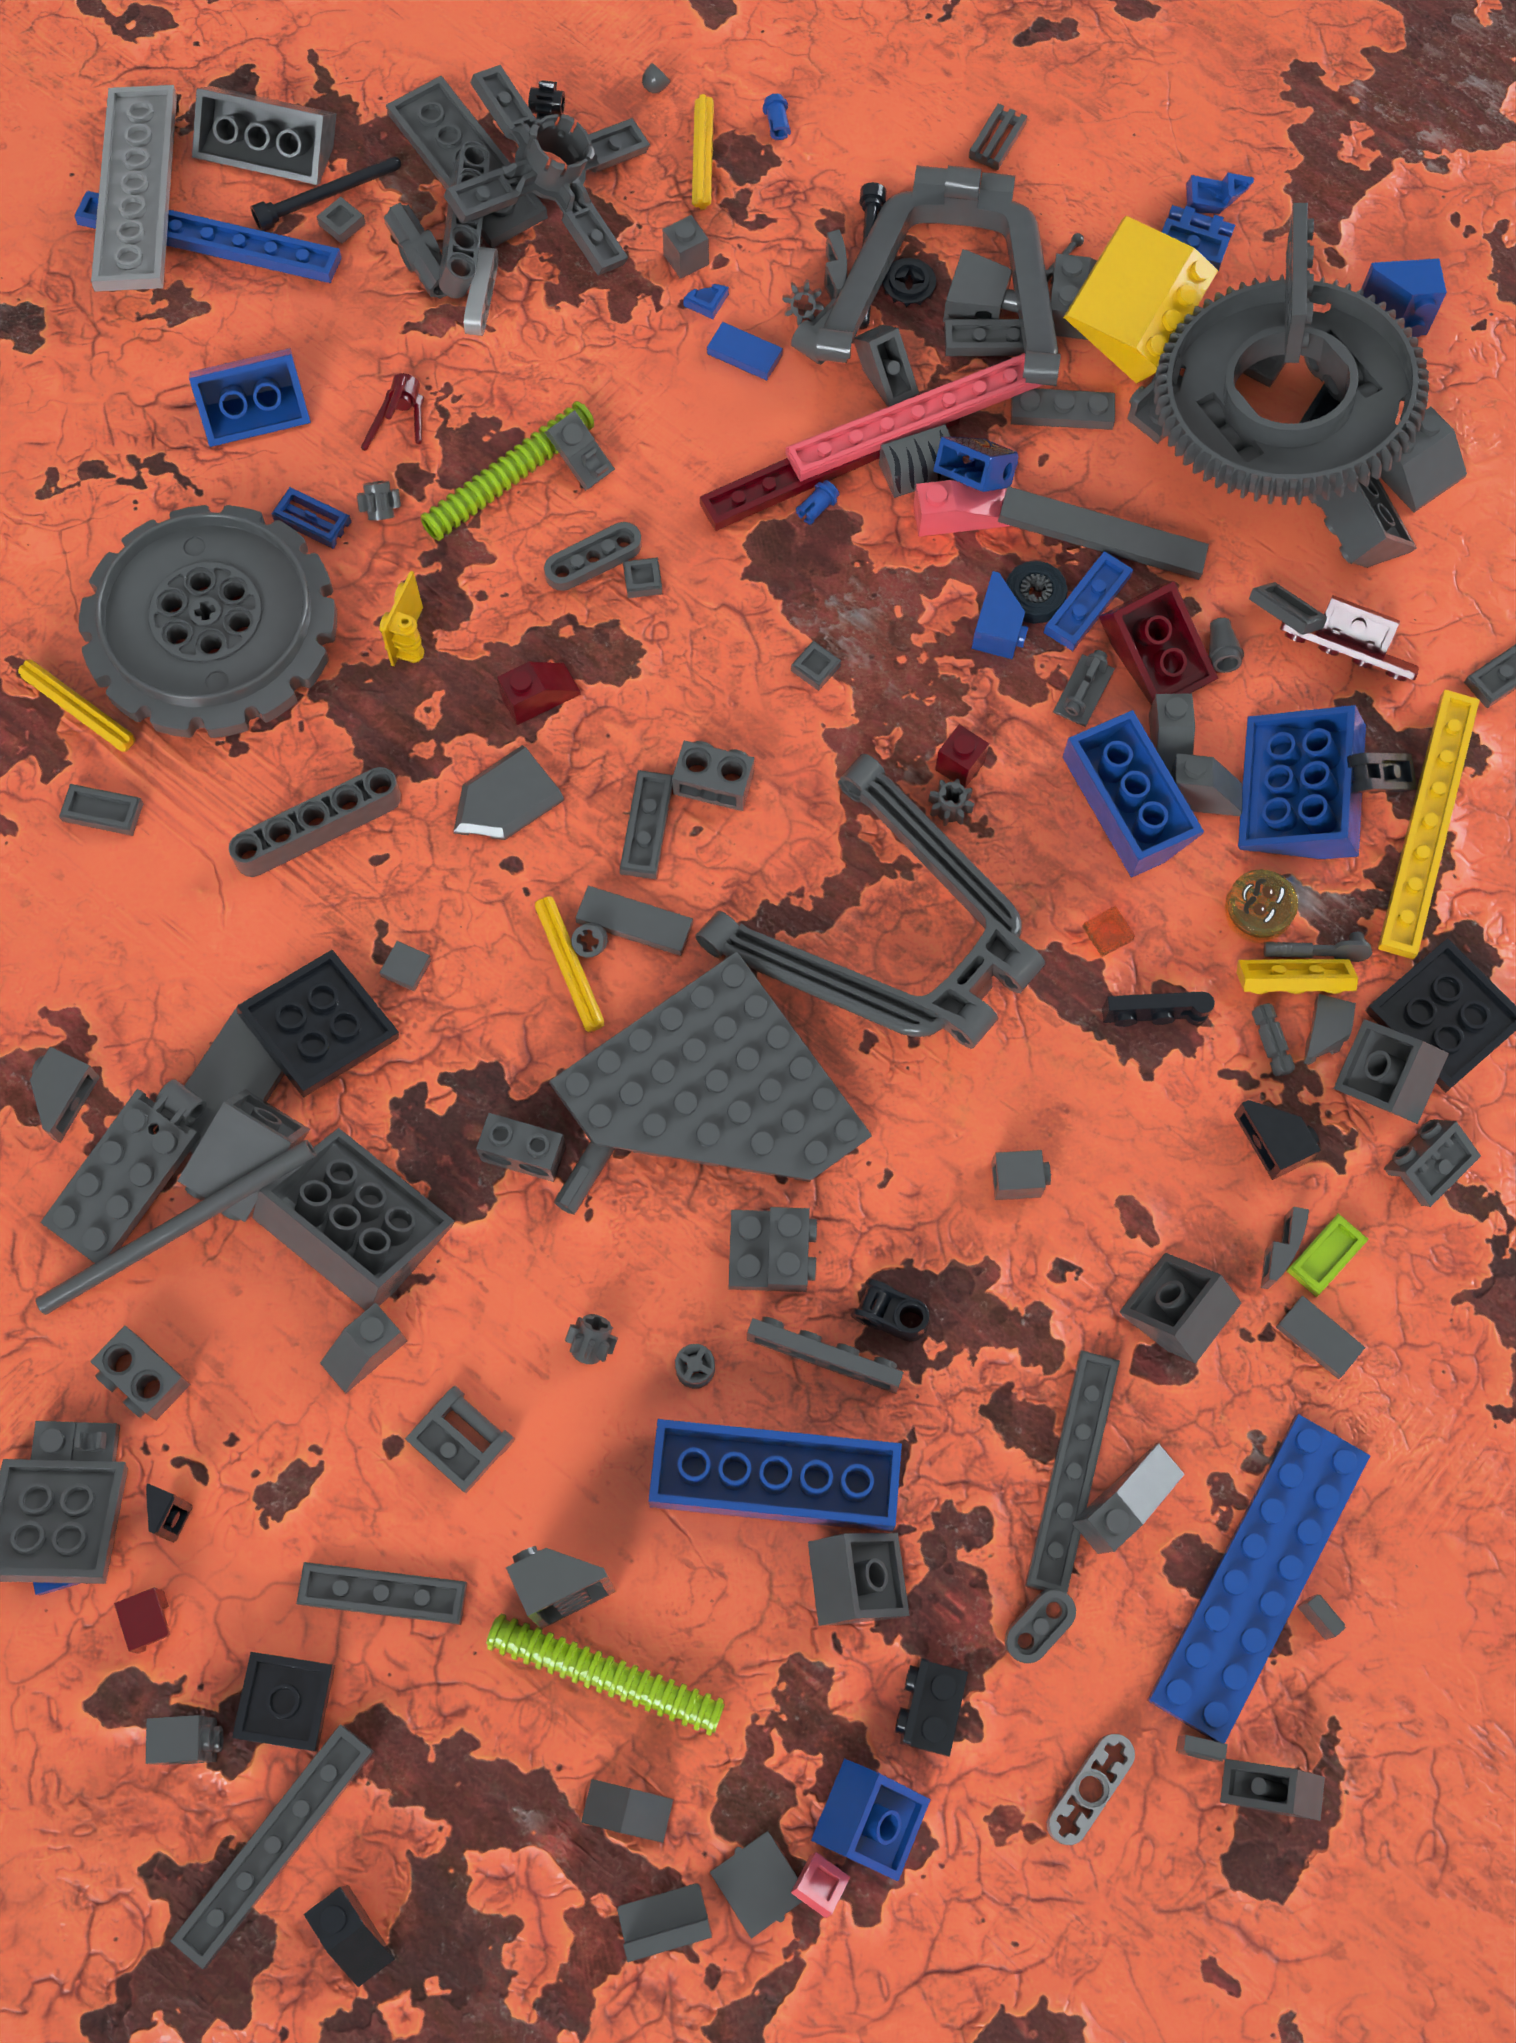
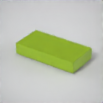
[1286,1213,1369,1297]

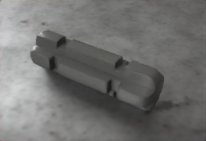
[1252,1003,1295,1077]

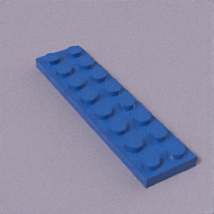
[1147,1414,1371,1744]

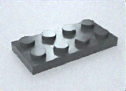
[1284,203,1314,363]

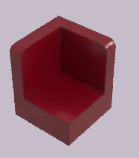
[114,1587,170,1654]

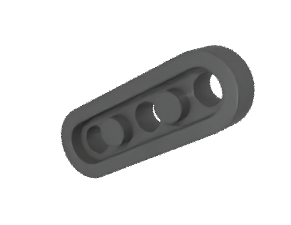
[544,522,642,591]

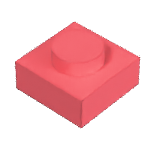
[791,1852,850,1918]

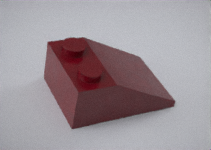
[1098,581,1218,705]

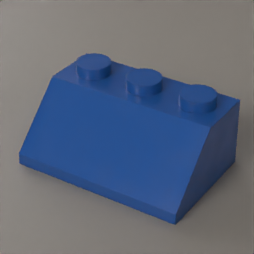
[189,348,311,447]

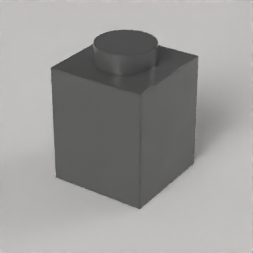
[662,215,709,279]
[991,1150,1051,1200]

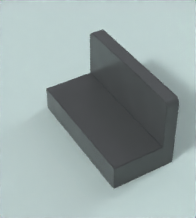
[617,1883,712,1963]

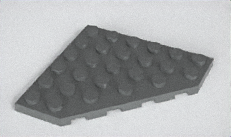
[549,951,872,1182]

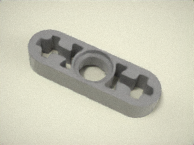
[464,247,498,336]
[1047,1734,1135,1845]

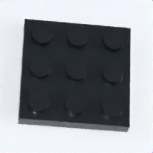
[1365,938,1516,1093]
[237,950,399,1098]

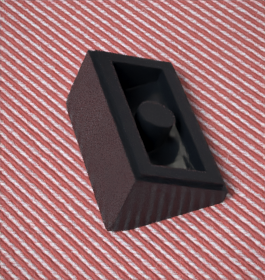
[146,1483,193,1543]

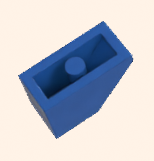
[971,571,1029,659]

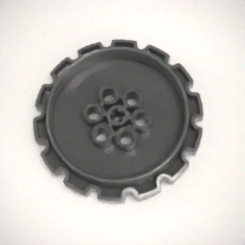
[78,505,337,738]

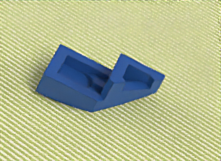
[1186,173,1254,214]

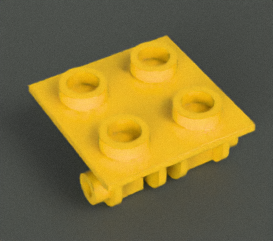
[379,571,424,666]

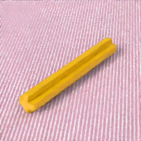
[692,94,714,210]
[18,659,135,752]
[535,896,604,1032]

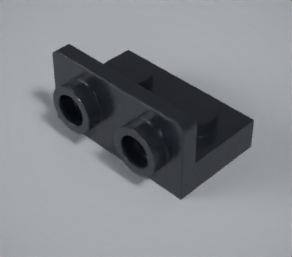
[895,1658,968,1757]

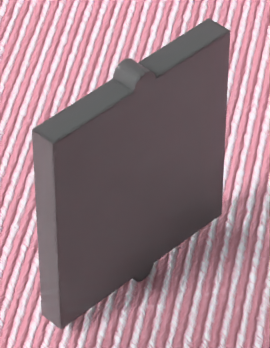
[710,1831,803,1939]

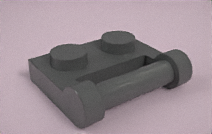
[405,1386,515,1494]

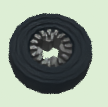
[1006,561,1068,624]

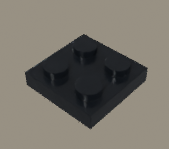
[232,1652,335,1752]

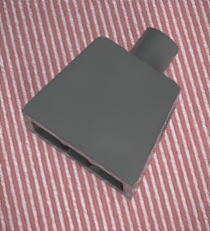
[943,249,1018,322]

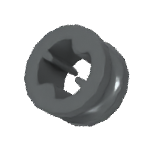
[571,923,608,958]

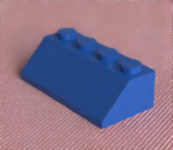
[1062,710,1204,878]

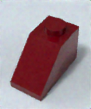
[497,661,581,725]

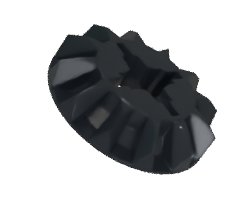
[882,258,936,308]

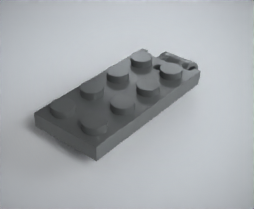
[40,1079,207,1263]

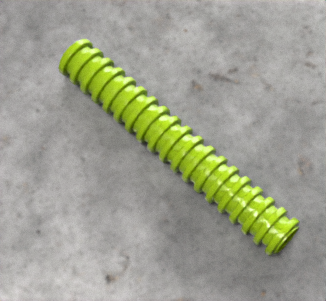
[421,401,594,541]
[486,1613,725,1736]

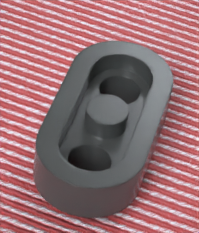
[1004,1589,1076,1663]

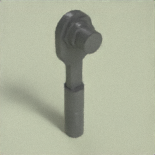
[1264,931,1372,962]

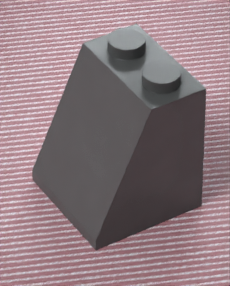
[177,1089,310,1222]

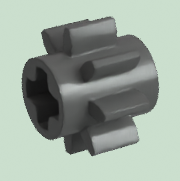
[782,279,824,325]
[356,481,401,520]
[928,779,974,826]
[565,1314,618,1364]

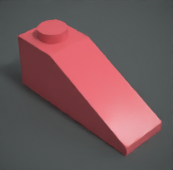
[913,480,1010,537]

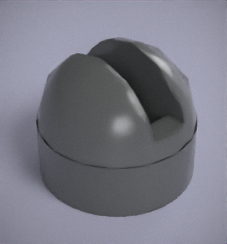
[642,63,671,94]

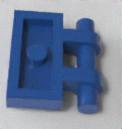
[1162,205,1235,271]

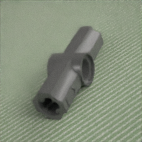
[384,203,446,299]

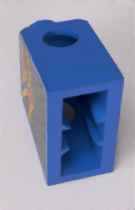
[933,437,1019,492]

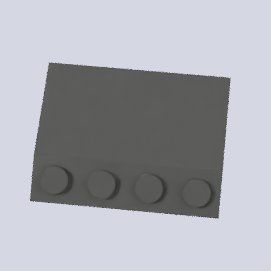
[252,1128,455,1311]

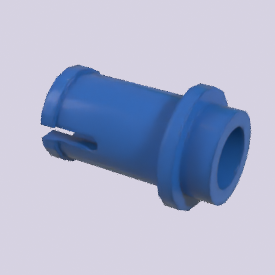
[762,94,791,140]
[796,480,840,525]

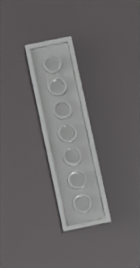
[91,85,177,292]

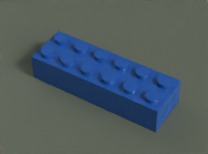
[648,1419,902,1532]

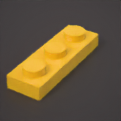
[1236,959,1358,994]

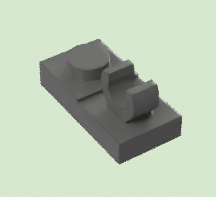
[544,410,615,491]
[31,1421,120,1461]

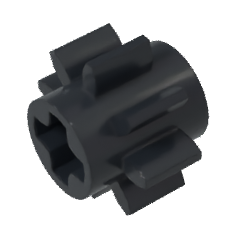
[528,80,565,120]

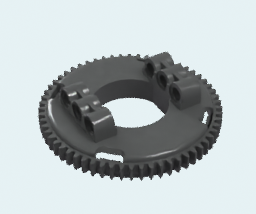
[1154,274,1429,505]

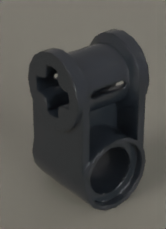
[851,1279,929,1342]

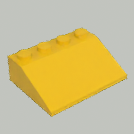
[1063,216,1218,384]

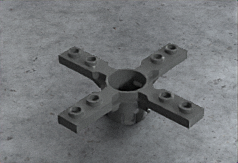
[444,65,650,276]

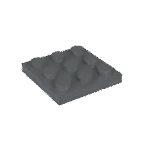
[0,1459,128,1584]

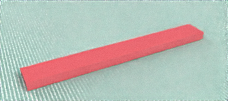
[785,353,1042,481]

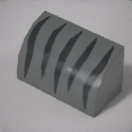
[879,425,951,498]

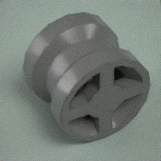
[675,1344,715,1389]

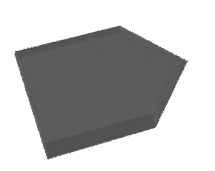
[453,745,565,840]

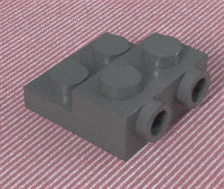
[728,1207,817,1292]

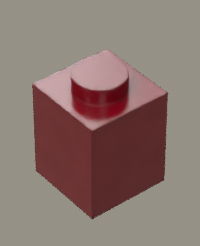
[935,724,989,788]

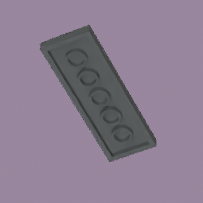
[386,76,548,248]

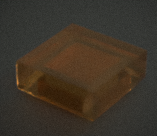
[1083,906,1135,957]

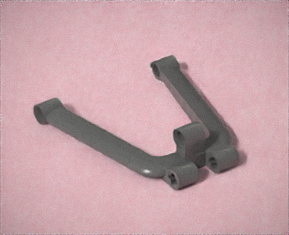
[816,165,1061,386]
[695,754,1045,1049]

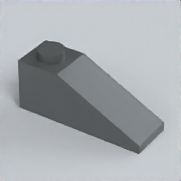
[1072,1443,1185,1554]

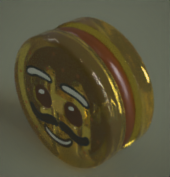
[1224,869,1298,943]

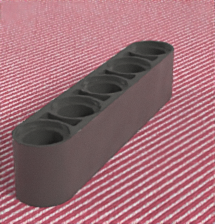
[438,141,490,299]
[228,767,401,877]

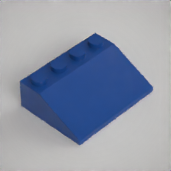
[1238,705,1366,859]

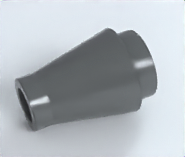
[1209,618,1244,673]

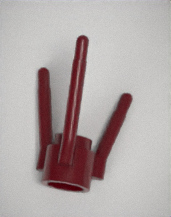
[361,373,424,451]

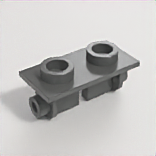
[1053,650,1115,727]

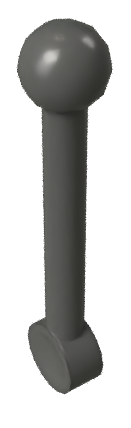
[1046,233,1084,283]

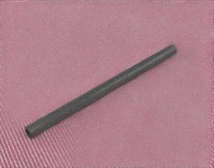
[36,1140,316,1315]

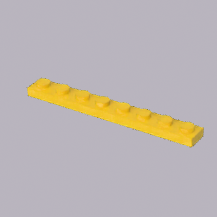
[1377,689,1480,960]

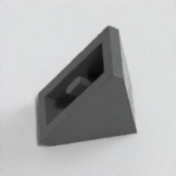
[581,1779,674,1843]

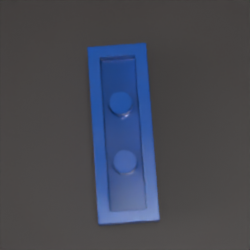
[1044,551,1133,651]

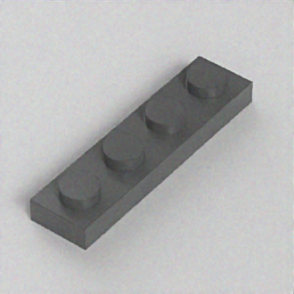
[747,1317,904,1394]

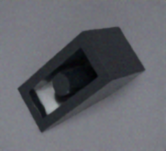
[1234,1100,1321,1180]
[303,1885,395,1987]

